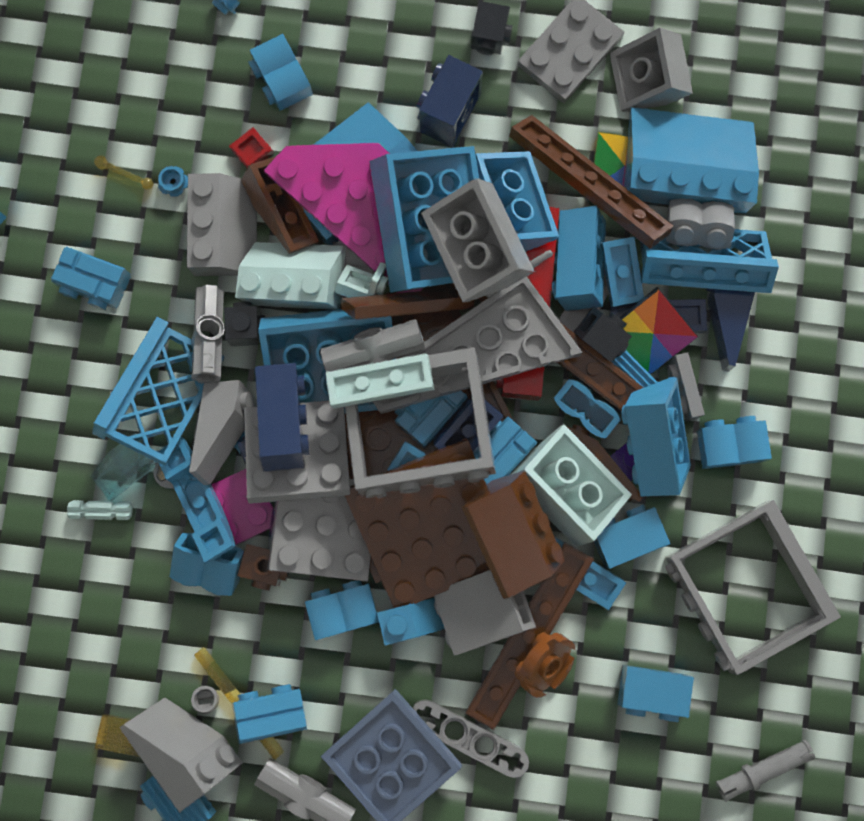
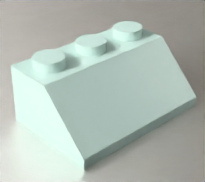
[235,242,346,310]
[510,424,632,546]

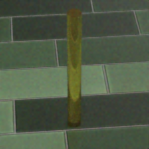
[194,647,285,760]

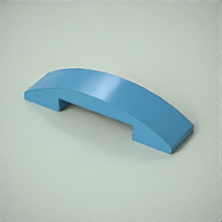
[157,437,236,564]

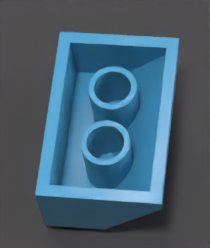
[476,151,559,252]
[622,377,691,496]

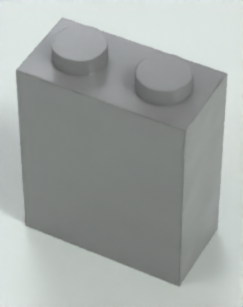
[434,570,536,656]

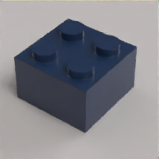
[417,55,483,148]

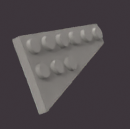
[372,276,582,414]

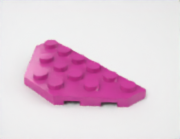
[264,143,423,293]

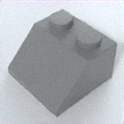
[610,28,693,112]

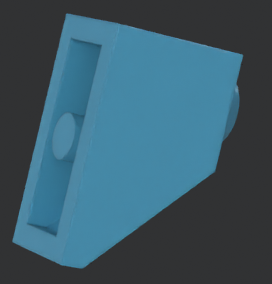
[377,598,445,645]

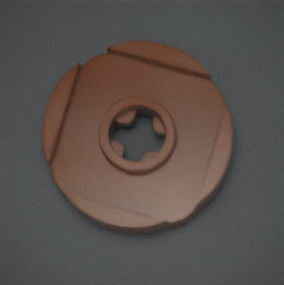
[515,632,575,698]

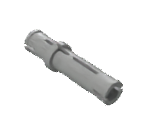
[715,739,815,802]

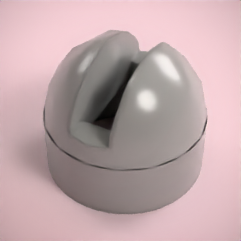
[191,686,219,714]

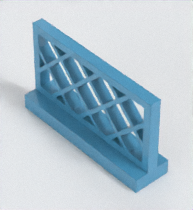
[640,229,779,293]
[92,317,225,466]

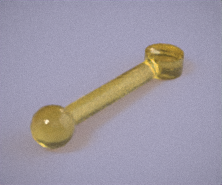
[94,156,154,190]

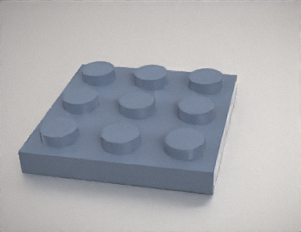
[321,689,462,821]

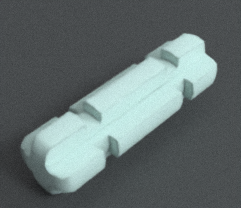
[67,500,133,520]

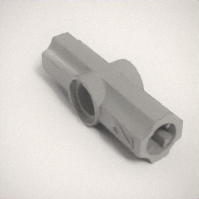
[191,284,225,383]
[321,319,425,372]
[254,758,356,821]

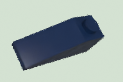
[706,288,755,372]

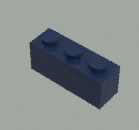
[255,363,310,472]

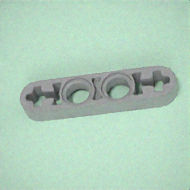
[412,699,529,778]

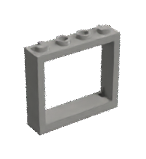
[345,347,496,498]
[665,500,841,675]

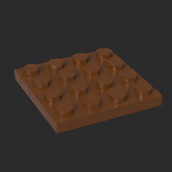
[344,438,490,608]

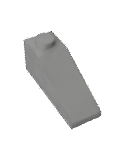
[189,380,254,485]

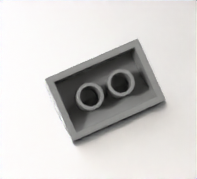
[187,173,257,276]
[421,178,535,302]

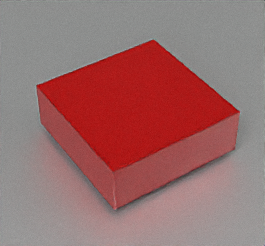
[229,127,274,168]

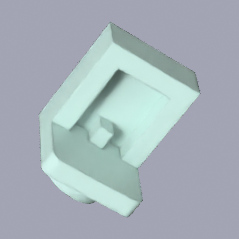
[334,262,388,298]

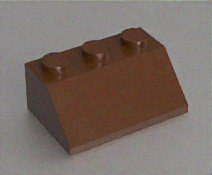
[461,471,565,599]

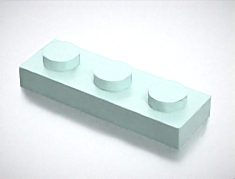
[326,353,434,409]

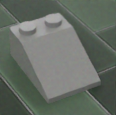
[120,698,243,813]

